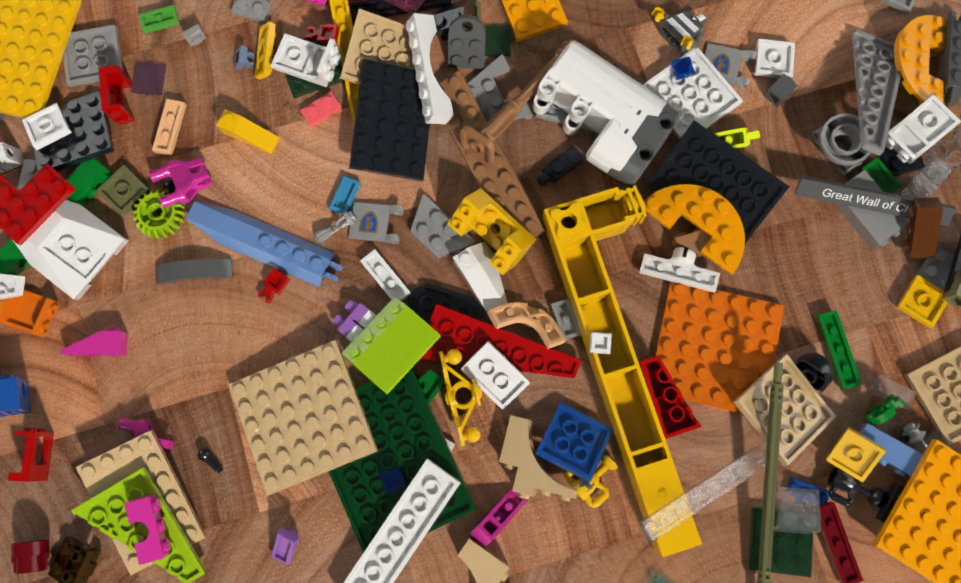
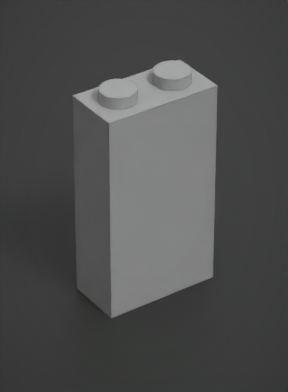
[834,170,908,249]

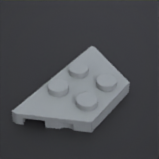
[410,194,476,259]

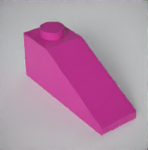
[60,327,128,356]
[469,487,528,548]

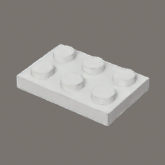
[460,341,530,410]

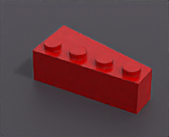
[638,355,702,439]

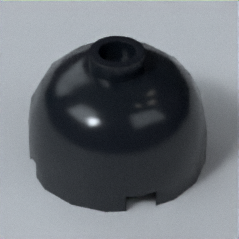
[794,353,834,393]

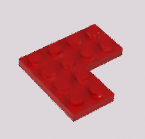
[0,163,76,246]

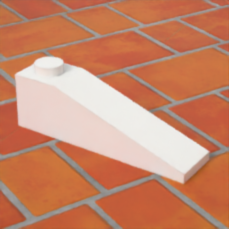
[453,242,508,313]

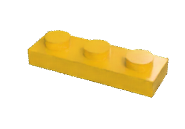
[254,22,276,80]

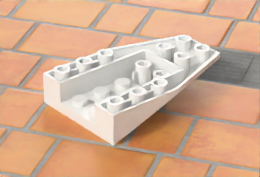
[14,184,128,300]

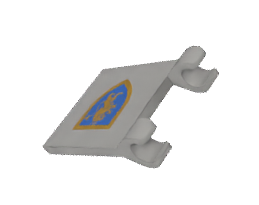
[705,43,757,89]
[348,202,404,244]

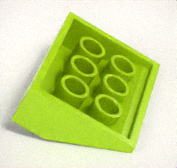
[341,297,441,394]

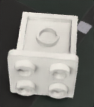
[271,33,341,87]
[885,94,961,165]

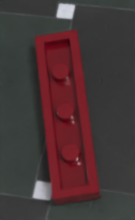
[813,501,863,583]

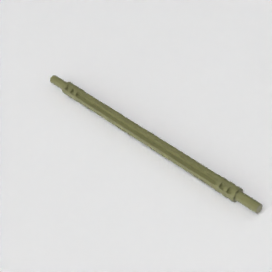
[757,362,784,583]

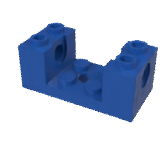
[0,375,31,417]

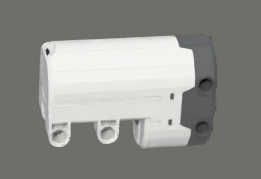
[532,40,682,188]

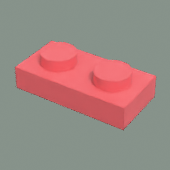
[300,91,342,127]

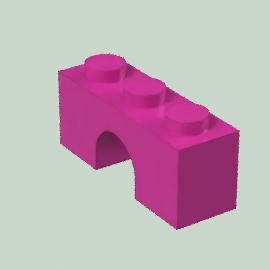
[124,493,171,565]

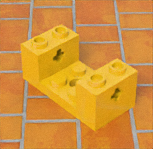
[447,188,536,275]

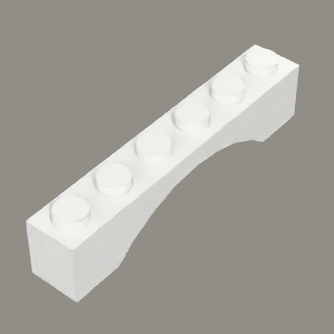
[406,13,454,124]

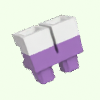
[333,300,377,342]

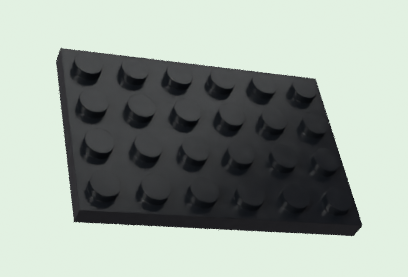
[349,59,436,182]
[648,120,790,243]

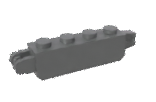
[938,11,961,106]

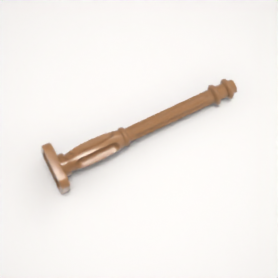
[460,40,573,166]

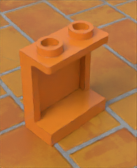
[0,290,59,338]

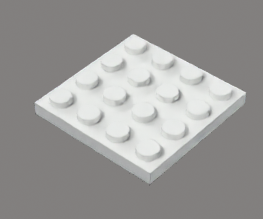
[643,48,743,140]

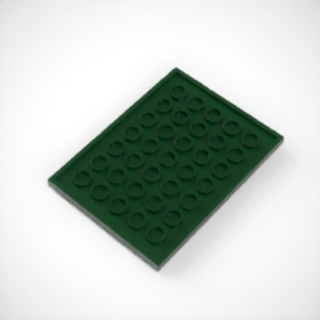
[328,367,477,553]

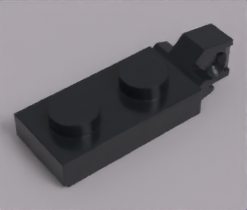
[537,145,585,187]

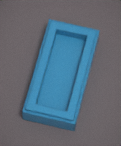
[329,175,361,215]

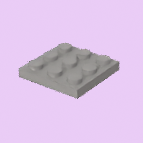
[63,25,123,87]

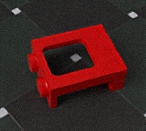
[99,65,135,125]
[8,427,54,482]

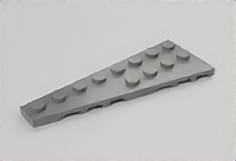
[852,29,901,156]

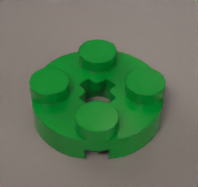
[866,393,905,427]

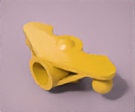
[439,349,482,447]

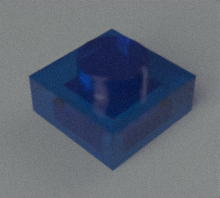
[671,56,695,80]
[379,467,407,494]

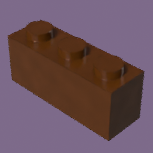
[904,197,943,258]

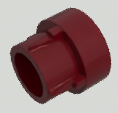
[11,539,50,574]

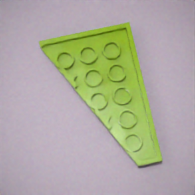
[71,467,207,583]

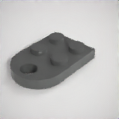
[448,14,486,69]

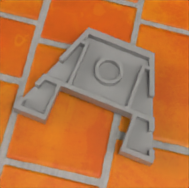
[468,54,532,121]

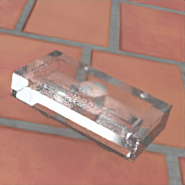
[870,374,916,410]

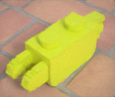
[713,127,760,148]

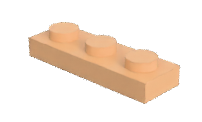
[152,99,187,156]

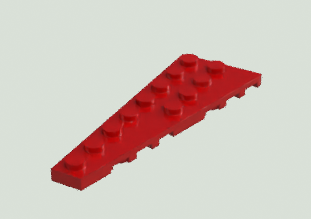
[421,304,582,379]

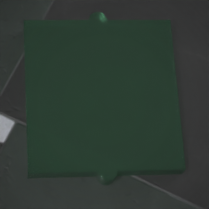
[485,24,511,58]

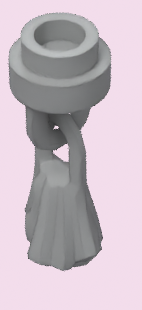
[315,211,357,243]

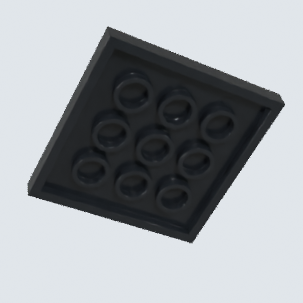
[34,91,114,171]

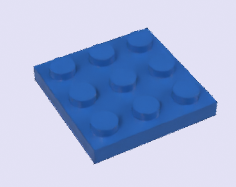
[535,402,613,482]

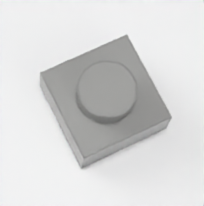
[182,24,206,47]

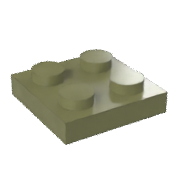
[96,165,150,217]

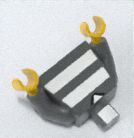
[651,7,706,55]

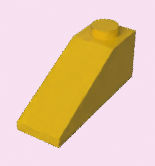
[216,109,280,154]

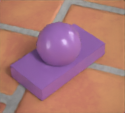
[271,527,300,566]

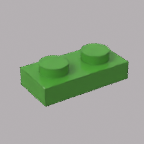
[139,5,180,34]

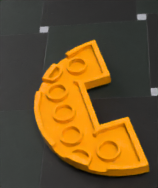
[894,15,946,105]
[643,184,745,276]

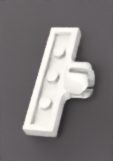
[639,247,720,293]

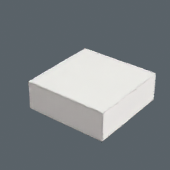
[589,332,612,354]

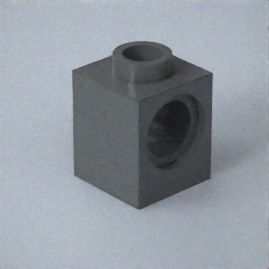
[764,74,798,108]

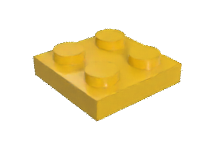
[896,275,948,329]
[826,427,886,482]

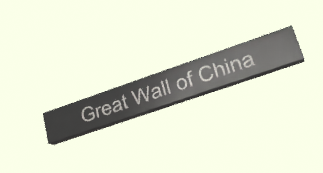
[794,176,957,226]

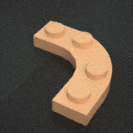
[487,302,566,349]

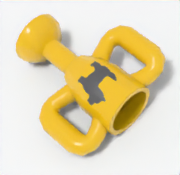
[564,453,618,508]

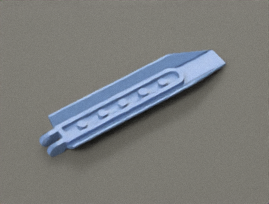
[186,201,343,287]

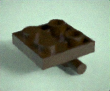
[48,536,101,583]

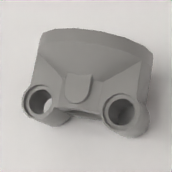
[812,114,871,175]

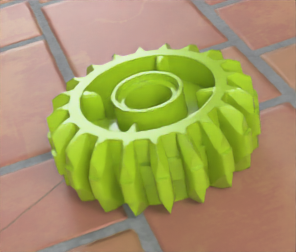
[132,188,186,239]

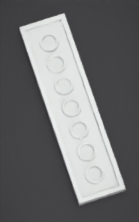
[344,459,461,583]

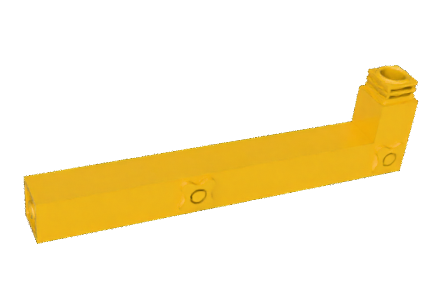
[542,185,702,557]

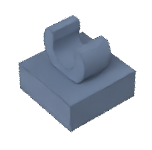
[234,45,255,70]

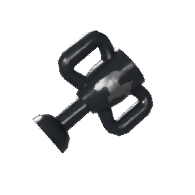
[828,467,883,507]

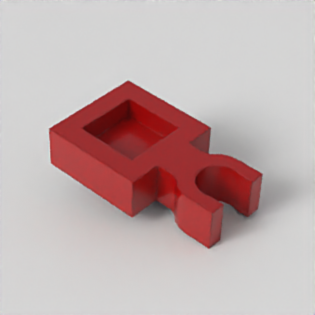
[306,24,340,44]
[258,268,291,303]

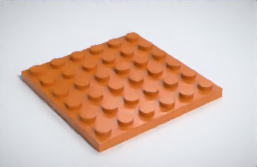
[655,281,784,414]

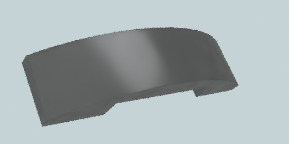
[156,259,233,285]

